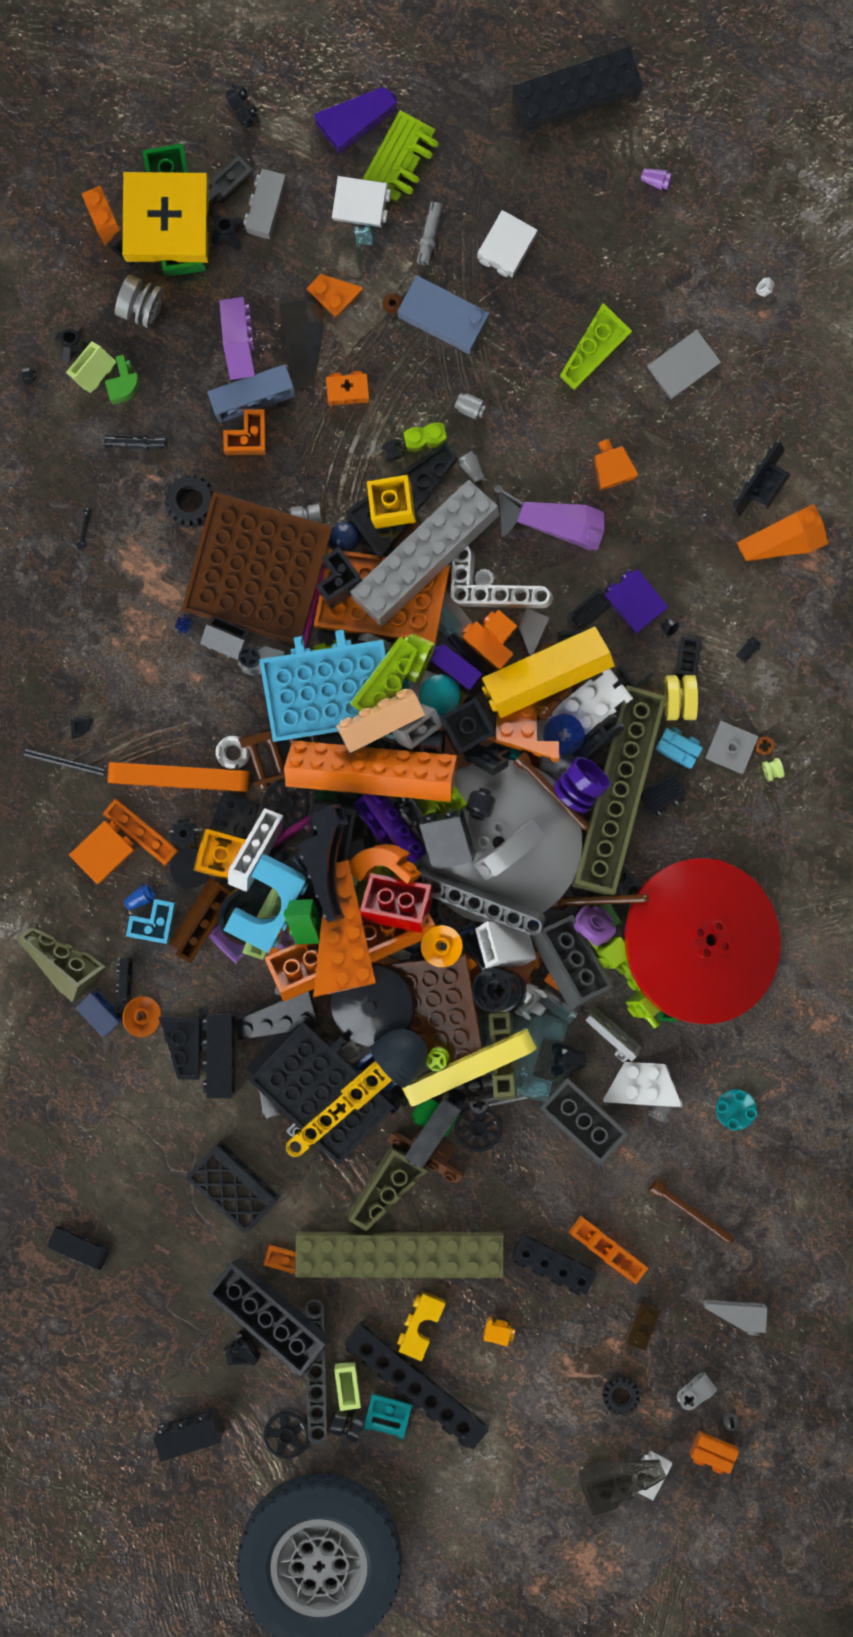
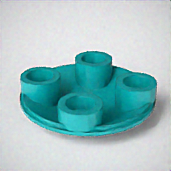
[419,674,460,716]
[716,1089,757,1131]

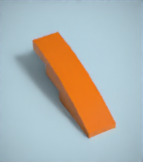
[568,1216,648,1284]

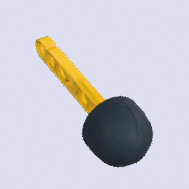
[286,1029,428,1157]

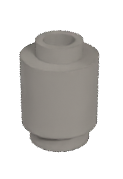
[455,393,487,420]

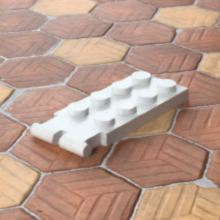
[537,669,633,757]

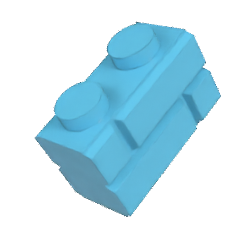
[654,726,703,769]

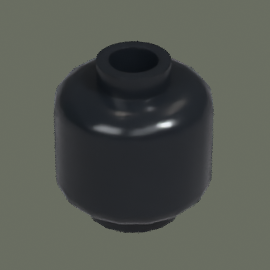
[465,788,496,821]

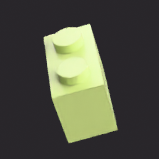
[66,341,116,393]
[334,1361,361,1411]

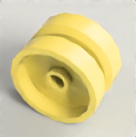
[664,675,698,721]

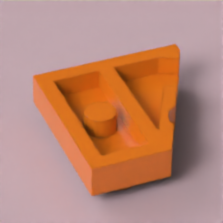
[306,274,363,318]

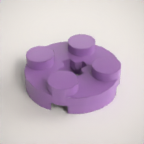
[574,905,616,946]

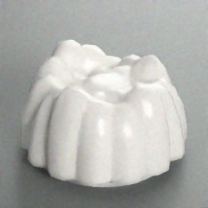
[756,277,775,297]
[474,569,494,585]

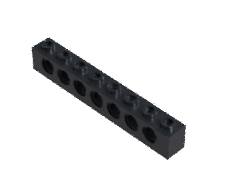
[344,1321,489,1450]

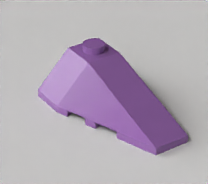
[517,502,604,551]

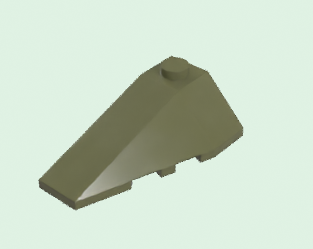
[17,927,105,1002]

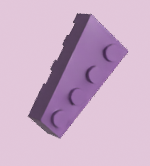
[219,297,255,380]

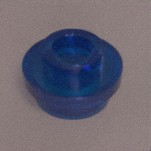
[175,614,191,634]

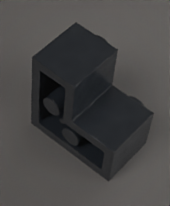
[316,547,362,610]

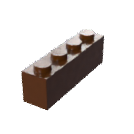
[166,878,232,963]

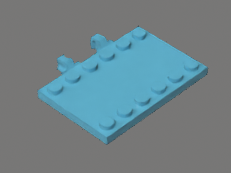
[259,630,386,742]

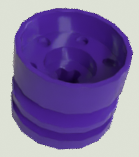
[554,757,610,813]

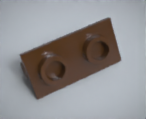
[532,686,573,722]

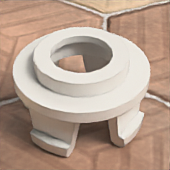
[216,736,250,770]
[515,984,547,1020]

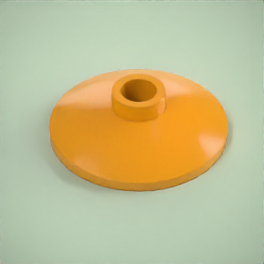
[421,925,463,967]

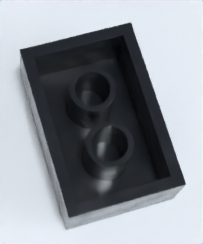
[153,1408,224,1462]

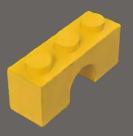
[397,1290,446,1361]

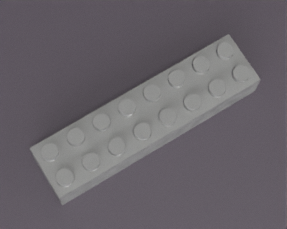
[350,480,499,627]

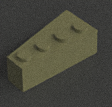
[347,1146,428,1231]

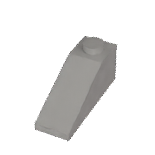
[702,1300,767,1336]

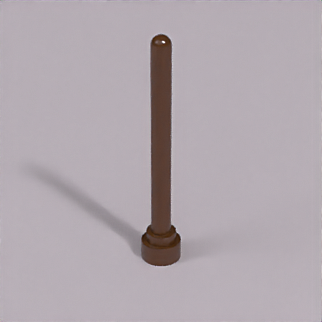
[513,751,590,830]
[552,894,649,911]
[648,1178,734,1244]

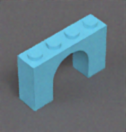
[224,853,309,953]

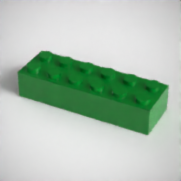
[142,143,206,277]

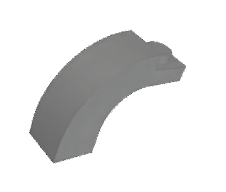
[473,819,546,881]

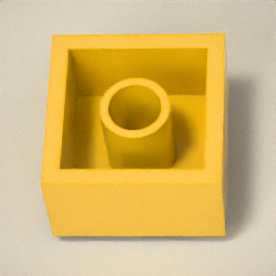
[367,475,416,529]

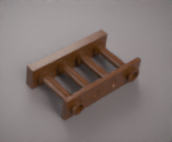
[239,728,320,789]

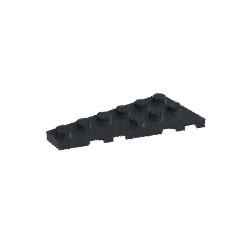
[345,441,458,560]

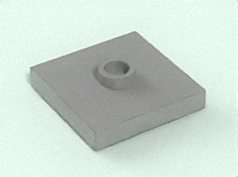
[704,721,759,774]

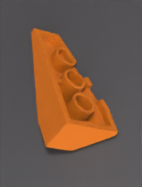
[737,504,828,561]

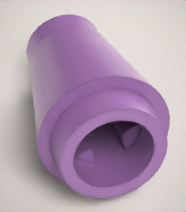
[641,168,673,191]

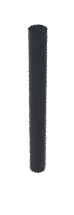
[24,749,106,776]

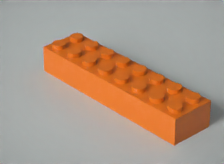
[284,740,457,802]
[265,913,435,1002]

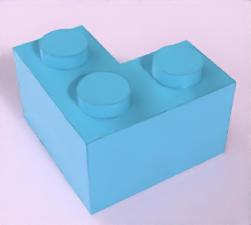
[126,899,177,944]

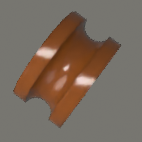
[755,737,774,755]

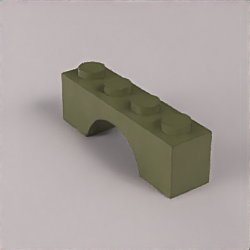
[489,1012,518,1100]

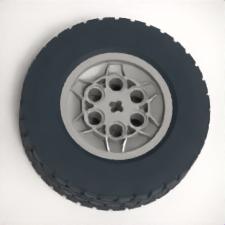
[237,1473,402,1637]

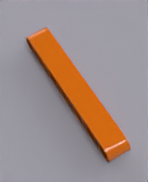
[107,762,250,792]

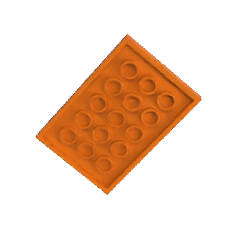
[314,549,450,644]

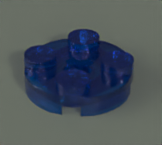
[543,714,586,755]

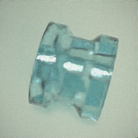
[354,225,373,248]

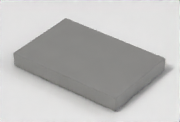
[647,330,721,399]

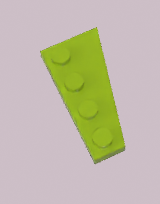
[560,303,632,391]
[350,636,418,711]

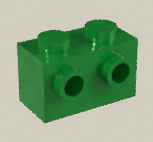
[284,899,322,944]

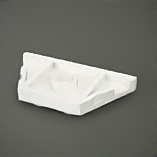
[603,1062,683,1107]

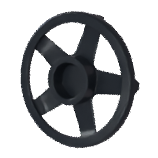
[263,1412,309,1459]

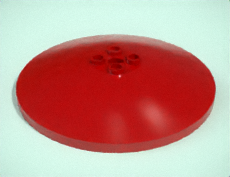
[625,858,781,1024]

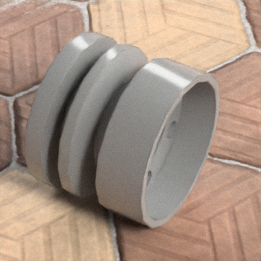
[115,274,164,328]

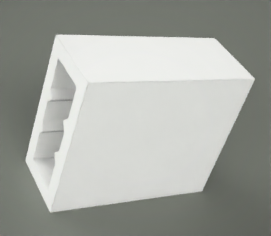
[332,176,391,228]
[477,210,538,278]
[475,921,536,968]

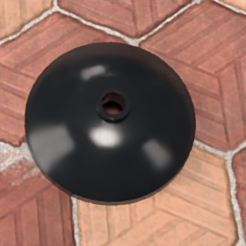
[218,885,269,945]

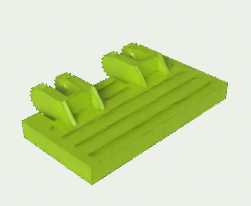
[362,111,439,202]

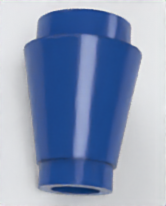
[123,884,156,911]

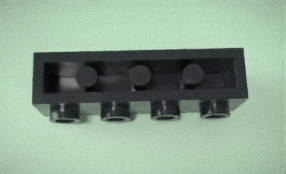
[511,1233,597,1296]

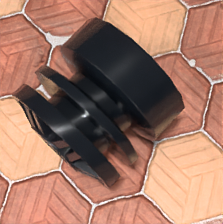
[472,968,527,1013]

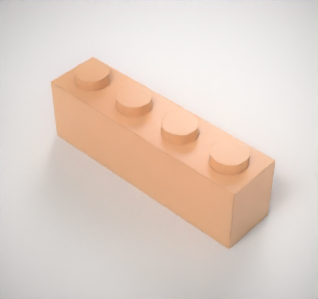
[336,689,425,753]

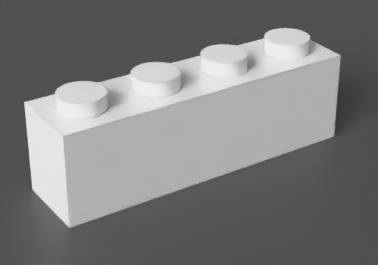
[228,808,283,892]

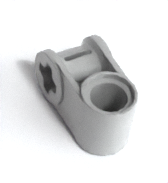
[677,1372,717,1410]

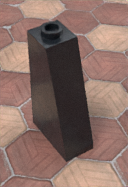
[405,1088,467,1168]

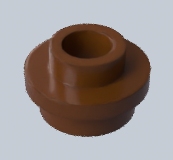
[382,293,403,314]

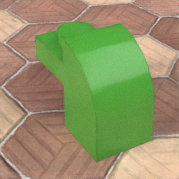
[105,355,140,405]

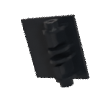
[209,791,260,840]

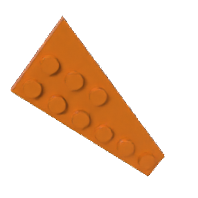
[313,860,376,997]

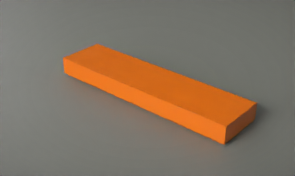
[102,798,179,866]

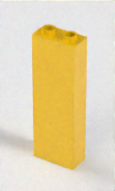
[481,627,614,718]

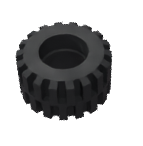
[164,473,214,529]

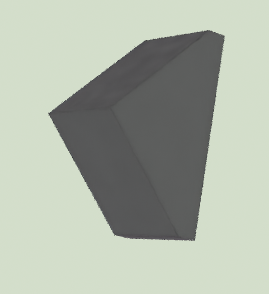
[498,494,521,538]

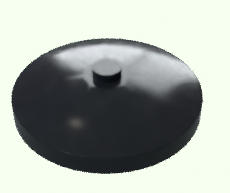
[331,963,414,1046]

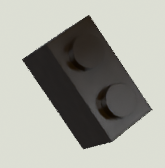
[624,1299,660,1351]

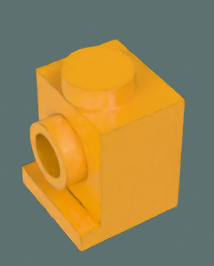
[483,1316,515,1346]

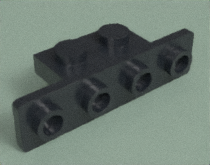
[732,440,790,517]

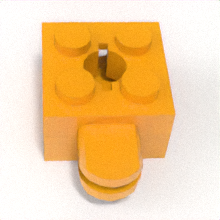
[193,829,246,880]

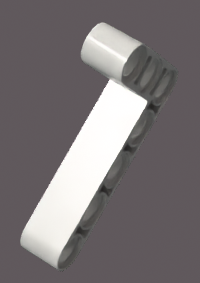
[450,546,553,608]

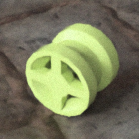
[762,758,785,782]

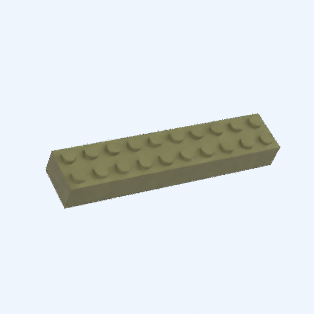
[572,685,667,896]
[295,1232,503,1278]

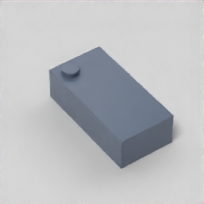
[398,275,489,355]
[207,364,296,423]

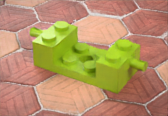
[587,937,661,1029]

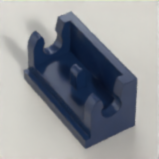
[75,989,123,1038]

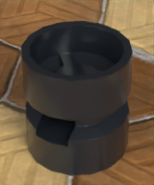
[329,1407,365,1442]

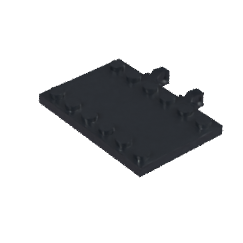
[248,1020,395,1165]

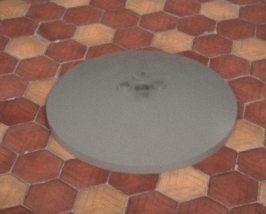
[416,760,582,923]

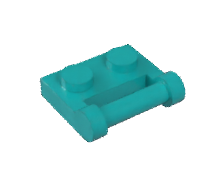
[363,1393,412,1440]

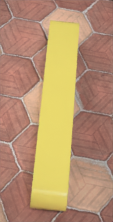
[402,1029,537,1106]

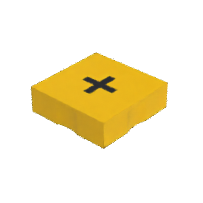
[122,172,209,262]

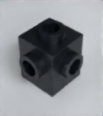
[170,819,200,849]

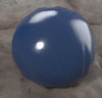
[328,521,360,552]

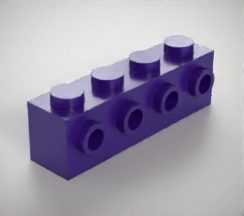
[353,794,427,863]

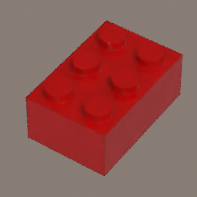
[360,873,433,933]

